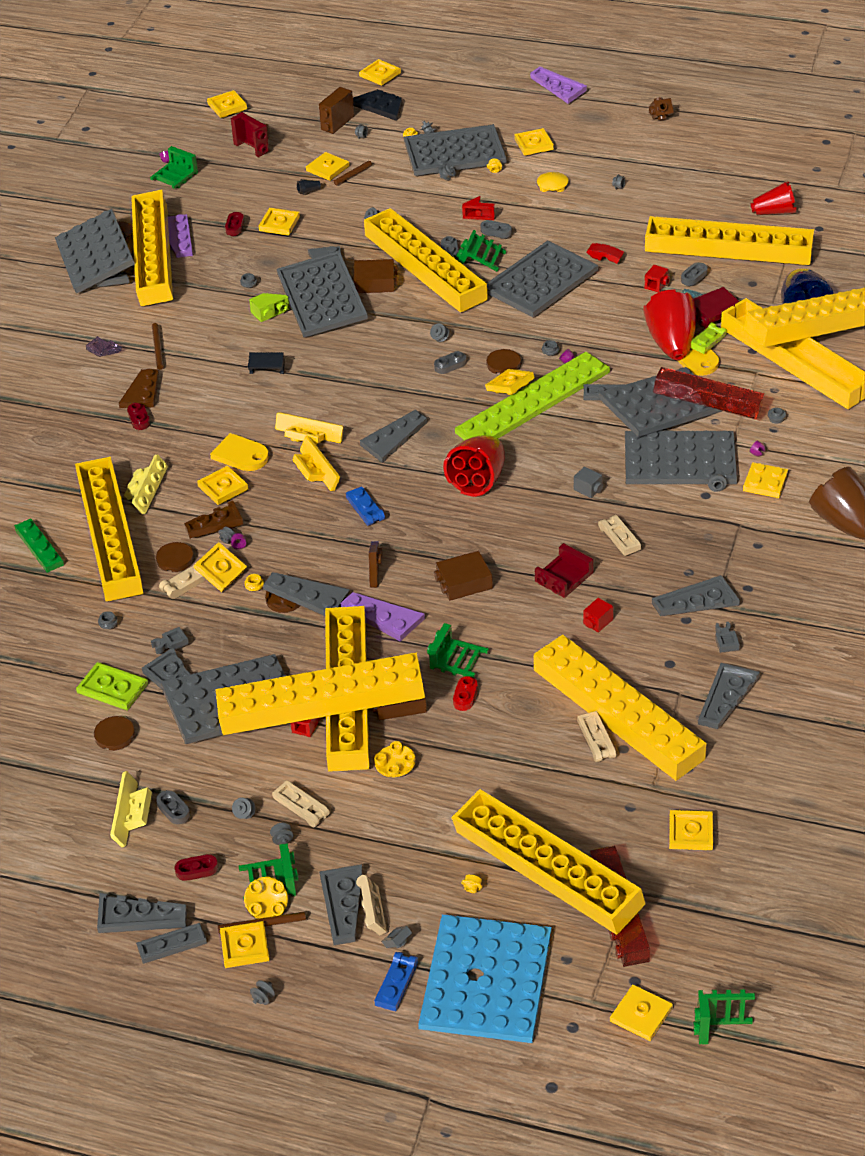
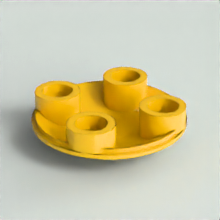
[537,172,568,192]
[374,741,416,777]
[244,877,288,919]

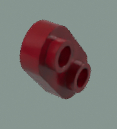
[225,212,244,237]
[127,403,150,430]
[174,854,218,881]

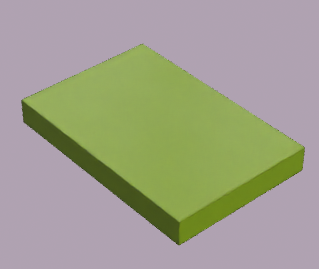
[76,662,148,711]

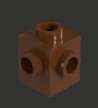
[649,97,674,121]

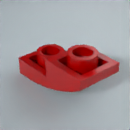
[586,243,624,264]

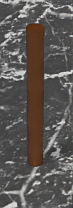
[152,323,163,370]
[217,912,306,934]

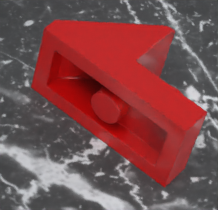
[462,196,495,221]

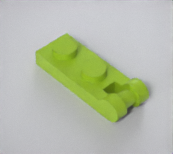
[691,322,727,354]

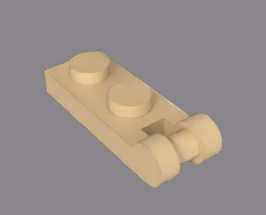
[598,515,641,556]
[159,565,207,599]
[577,711,616,763]
[272,781,330,828]
[356,875,387,936]

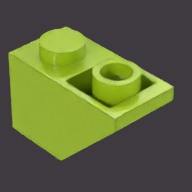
[249,293,290,322]

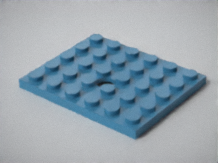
[418,914,551,1043]

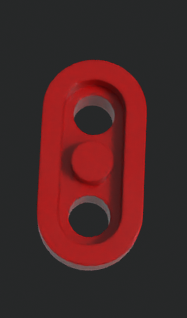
[453,676,478,711]

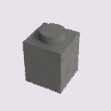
[574,466,603,499]

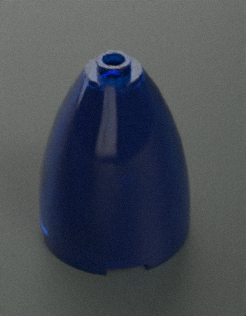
[781,269,834,304]

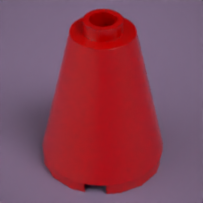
[750,181,797,215]

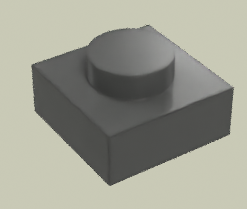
[381,926,412,948]

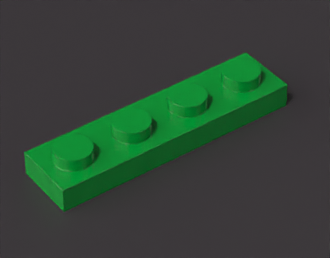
[14,518,64,573]

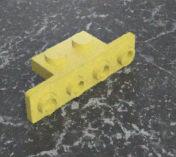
[124,454,168,514]
[111,771,152,847]

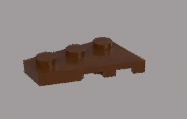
[119,369,159,408]
[184,500,243,539]

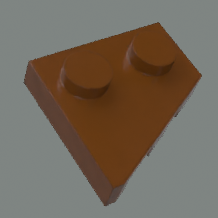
[369,541,383,588]

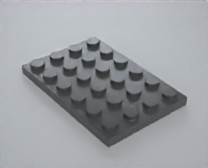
[404,124,506,176]
[55,209,135,294]
[487,240,598,317]
[276,251,368,338]
[598,367,727,437]
[625,430,737,484]
[161,654,285,744]

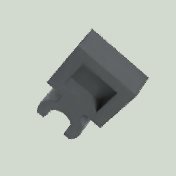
[715,622,739,653]
[151,627,188,654]

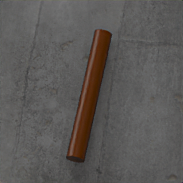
[334,160,372,186]

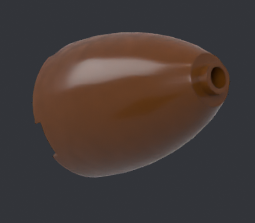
[809,467,865,540]

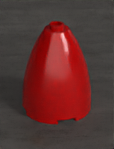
[643,289,696,360]
[443,435,505,497]

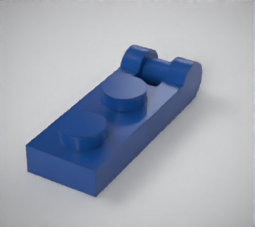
[346,486,385,526]
[374,951,418,1012]

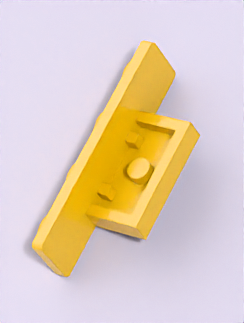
[275,412,344,445]
[292,436,340,491]

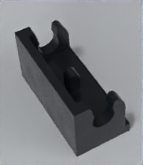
[248,352,285,374]

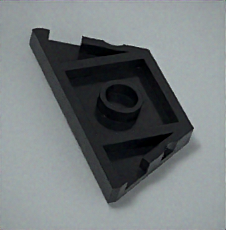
[353,89,402,121]

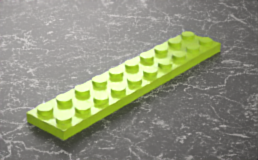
[455,352,610,440]

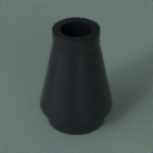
[296,179,321,195]

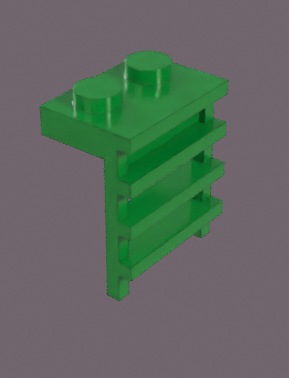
[150,146,198,189]
[456,230,506,272]
[427,623,489,678]
[239,843,298,898]
[693,989,755,1045]

